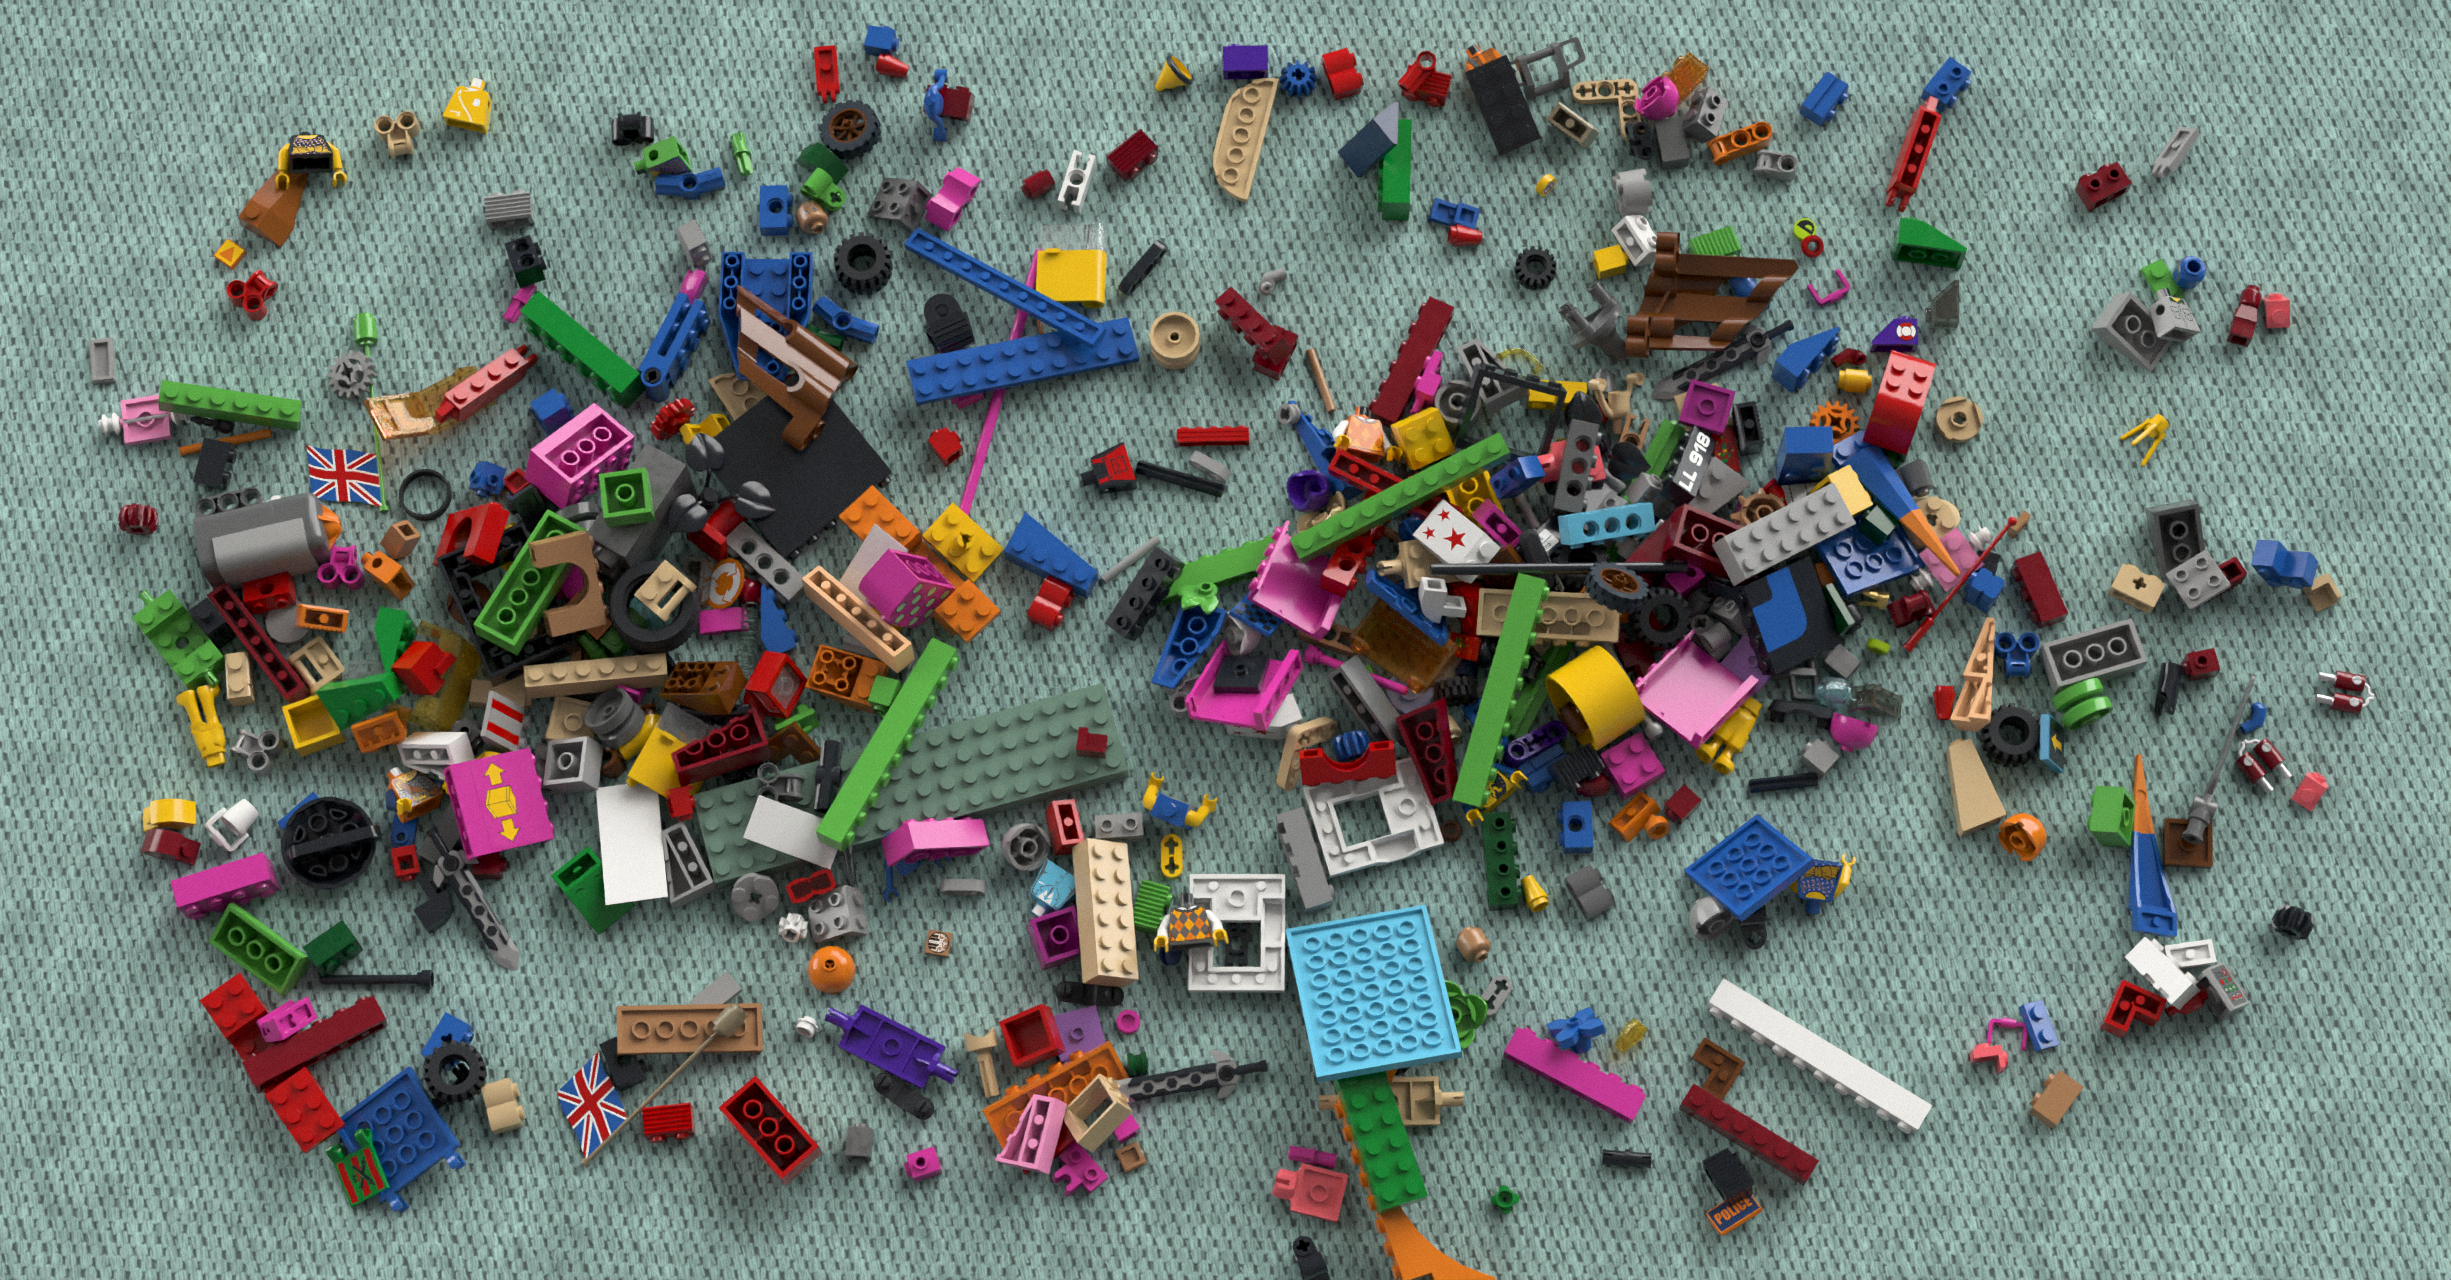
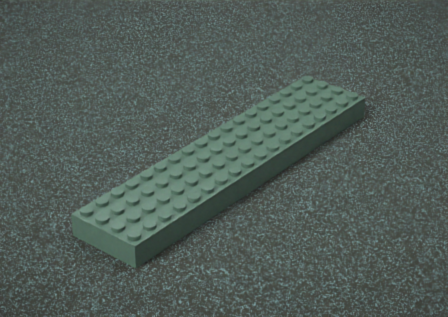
[693,683,1129,890]

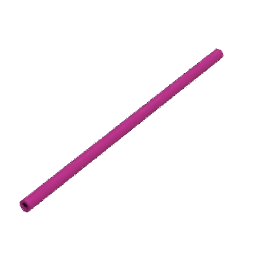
[959,249,1044,516]

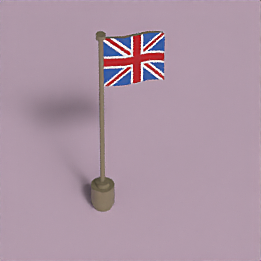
[557,1003,748,1167]

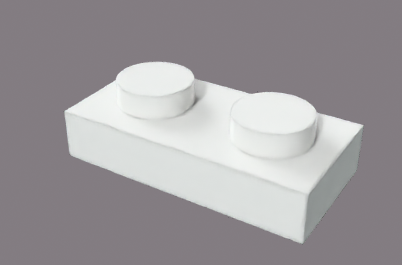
[2163,939,2217,969]

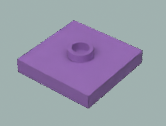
[1720,636,1773,695]
[1054,1005,1105,1064]

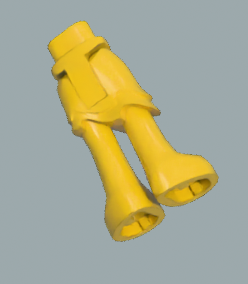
[176,684,226,768]

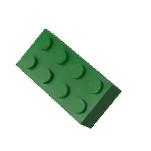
[1377,119,1412,221]

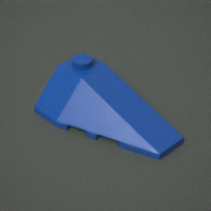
[1151,606,1227,690]

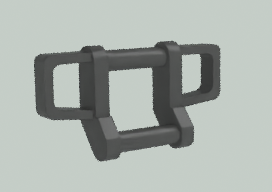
[1509,37,1585,102]
[1770,656,1819,702]

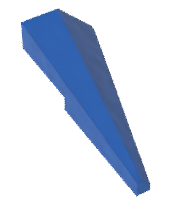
[1287,401,1363,500]

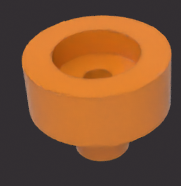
[1645,814,1670,839]

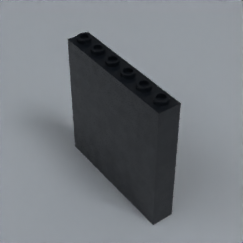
[711,373,893,561]

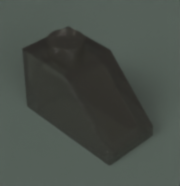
[1925,280,1959,330]
[1849,683,1902,720]

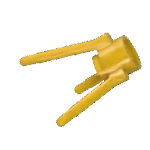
[2120,414,2169,467]

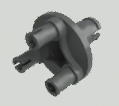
[1557,281,1627,364]

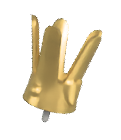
[1858,588,1892,610]

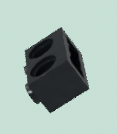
[504,235,547,289]

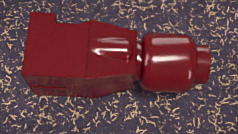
[2226,285,2262,347]

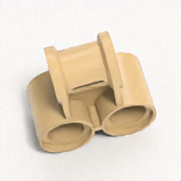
[374,111,420,159]

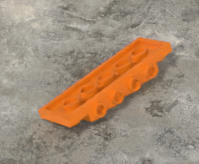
[982,1040,1129,1149]

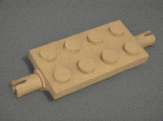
[1377,540,1501,589]
[1318,1076,1464,1128]

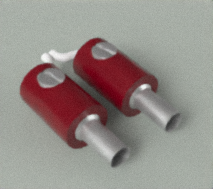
[2315,671,2374,715]
[2235,738,2292,794]

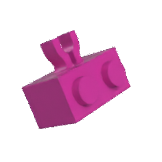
[1471,498,1522,548]

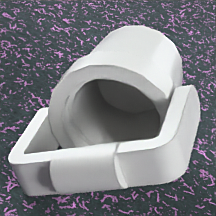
[205,799,260,851]

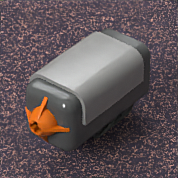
[193,487,343,590]

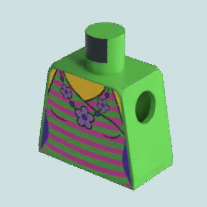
[634,136,692,179]

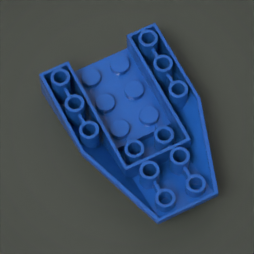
[719,252,815,381]

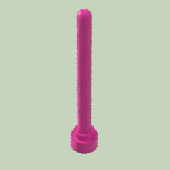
[1303,645,1408,695]

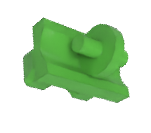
[774,703,820,734]

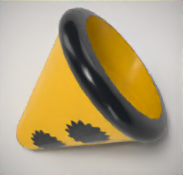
[1155,55,1193,91]

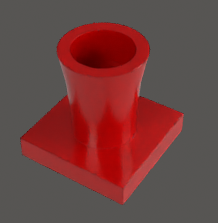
[686,500,747,563]

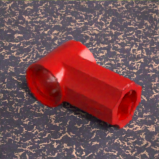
[1397,51,1436,96]

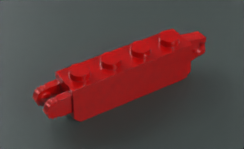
[1885,96,1941,213]
[434,344,539,424]

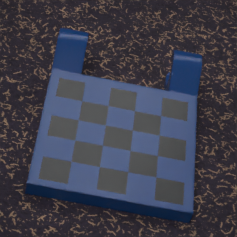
[1229,590,1285,637]

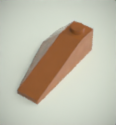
[238,171,309,247]

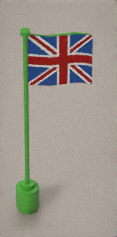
[306,312,389,513]

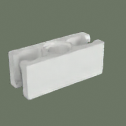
[1058,150,1096,214]

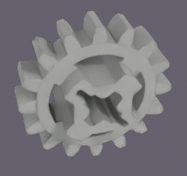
[327,350,377,400]

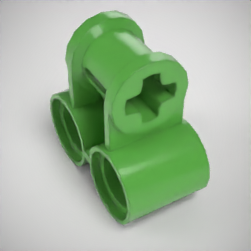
[800,168,846,212]

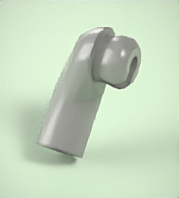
[1259,268,1287,295]

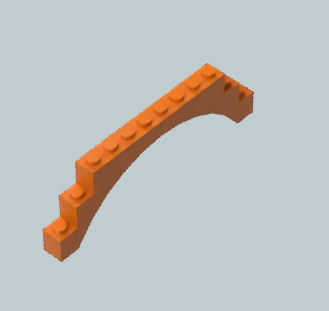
[1334,1069,1496,1280]

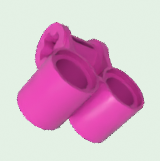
[317,544,365,590]

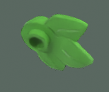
[1176,582,1219,615]

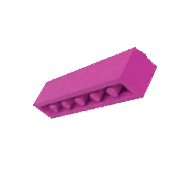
[1503,1027,1646,1125]

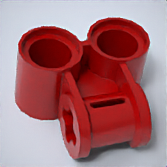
[226,270,278,321]

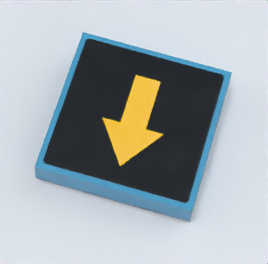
[2040,714,2065,773]

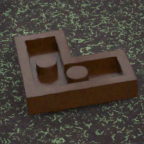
[767,721,821,765]
[1691,1037,1746,1101]

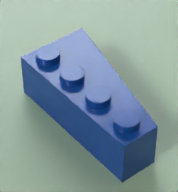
[1004,512,1098,599]

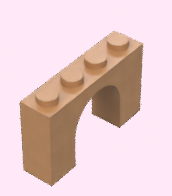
[528,530,608,637]

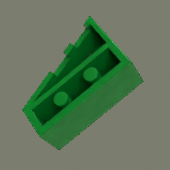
[316,672,406,731]

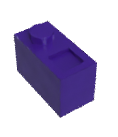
[1223,44,1268,80]

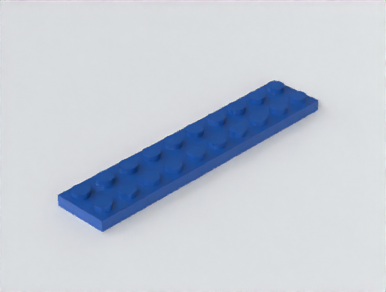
[906,317,1139,406]

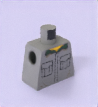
[2149,288,2201,343]

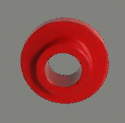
[1801,235,1824,258]

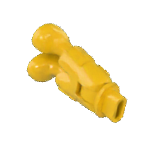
[1694,697,1762,775]

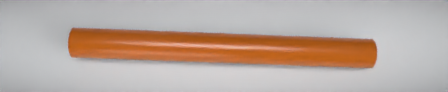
[179,428,272,456]

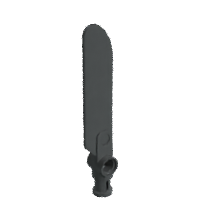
[2182,674,2257,844]

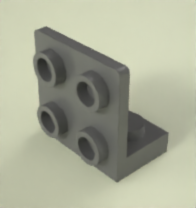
[867,177,932,233]

